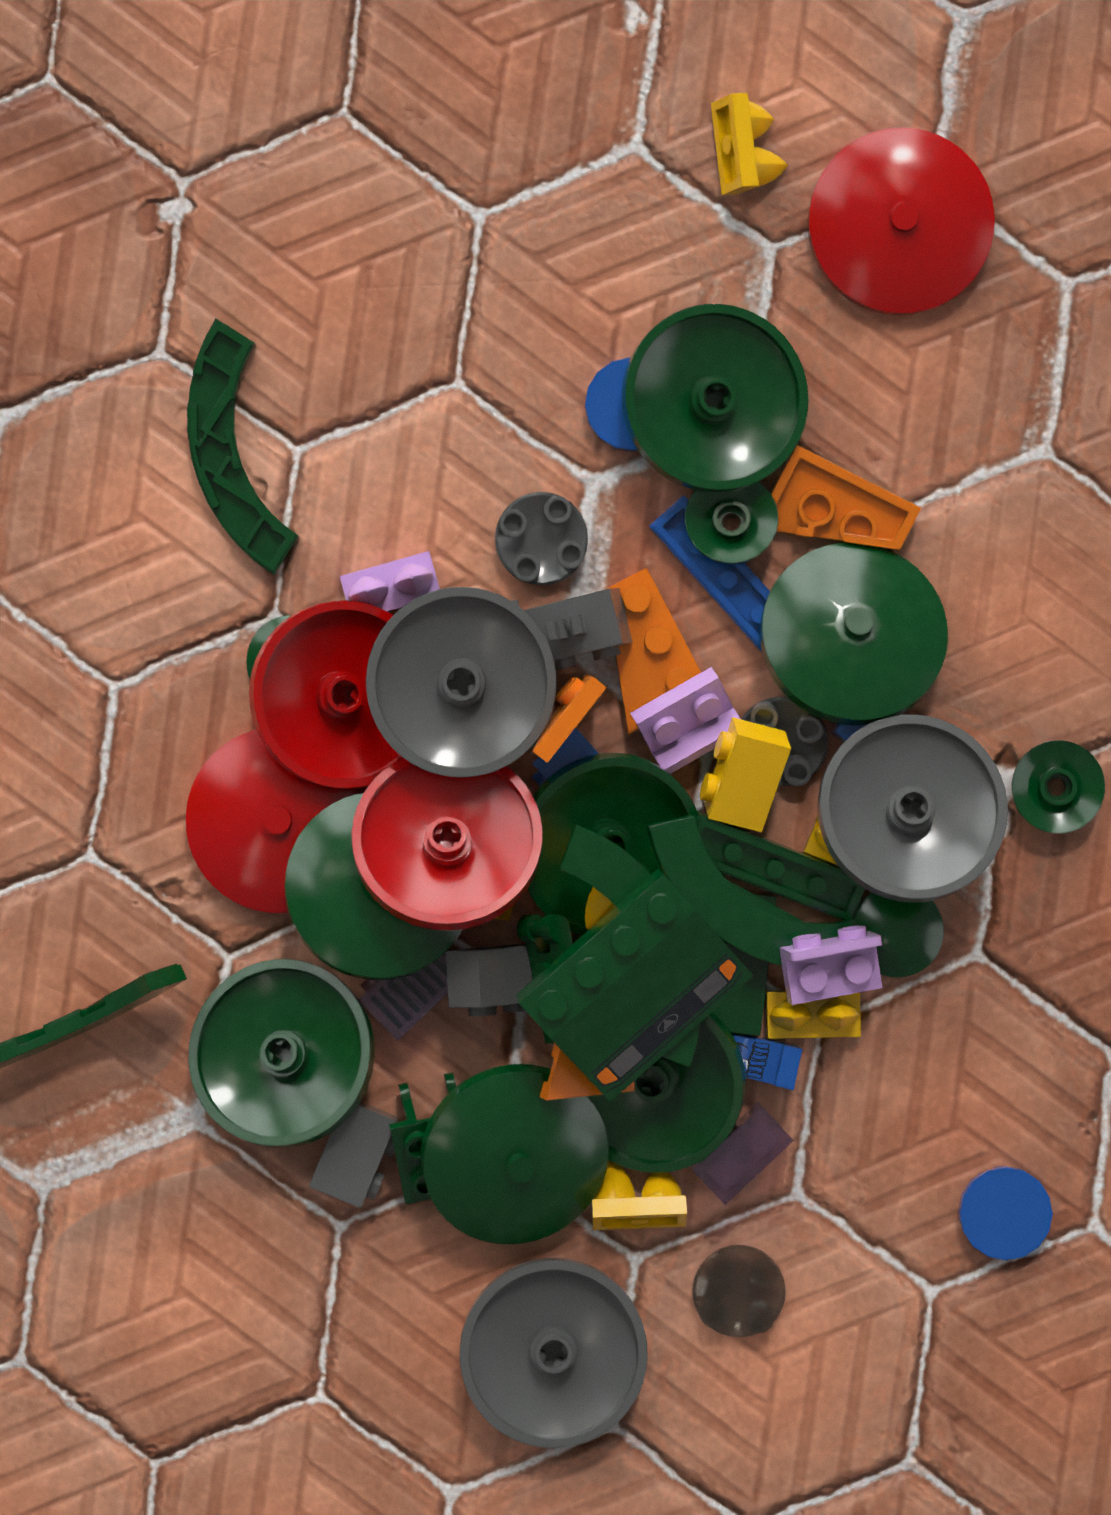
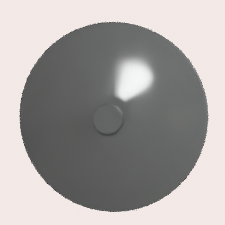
[366,587,556,777]
[817,715,1008,903]
[460,1258,648,1448]

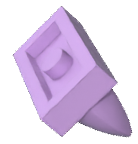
[339,551,440,612]

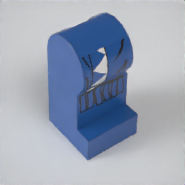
[731,1033,802,1091]

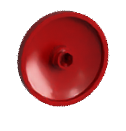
[808,127,995,316]
[249,600,403,788]
[185,730,367,913]
[352,758,542,930]

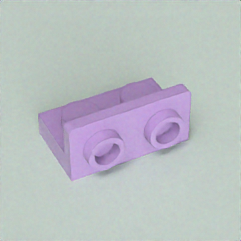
[630,667,740,774]
[779,925,882,1005]

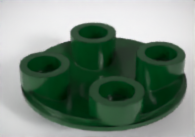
[852,892,944,978]

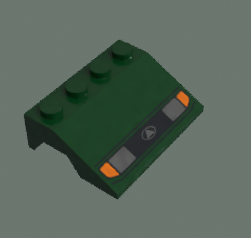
[516,869,753,1102]

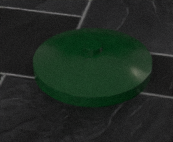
[622,304,809,492]
[760,542,948,725]
[527,753,697,936]
[284,793,462,981]
[188,959,375,1148]
[589,1012,746,1173]
[421,1064,609,1245]

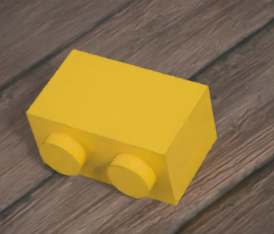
[700,717,791,832]

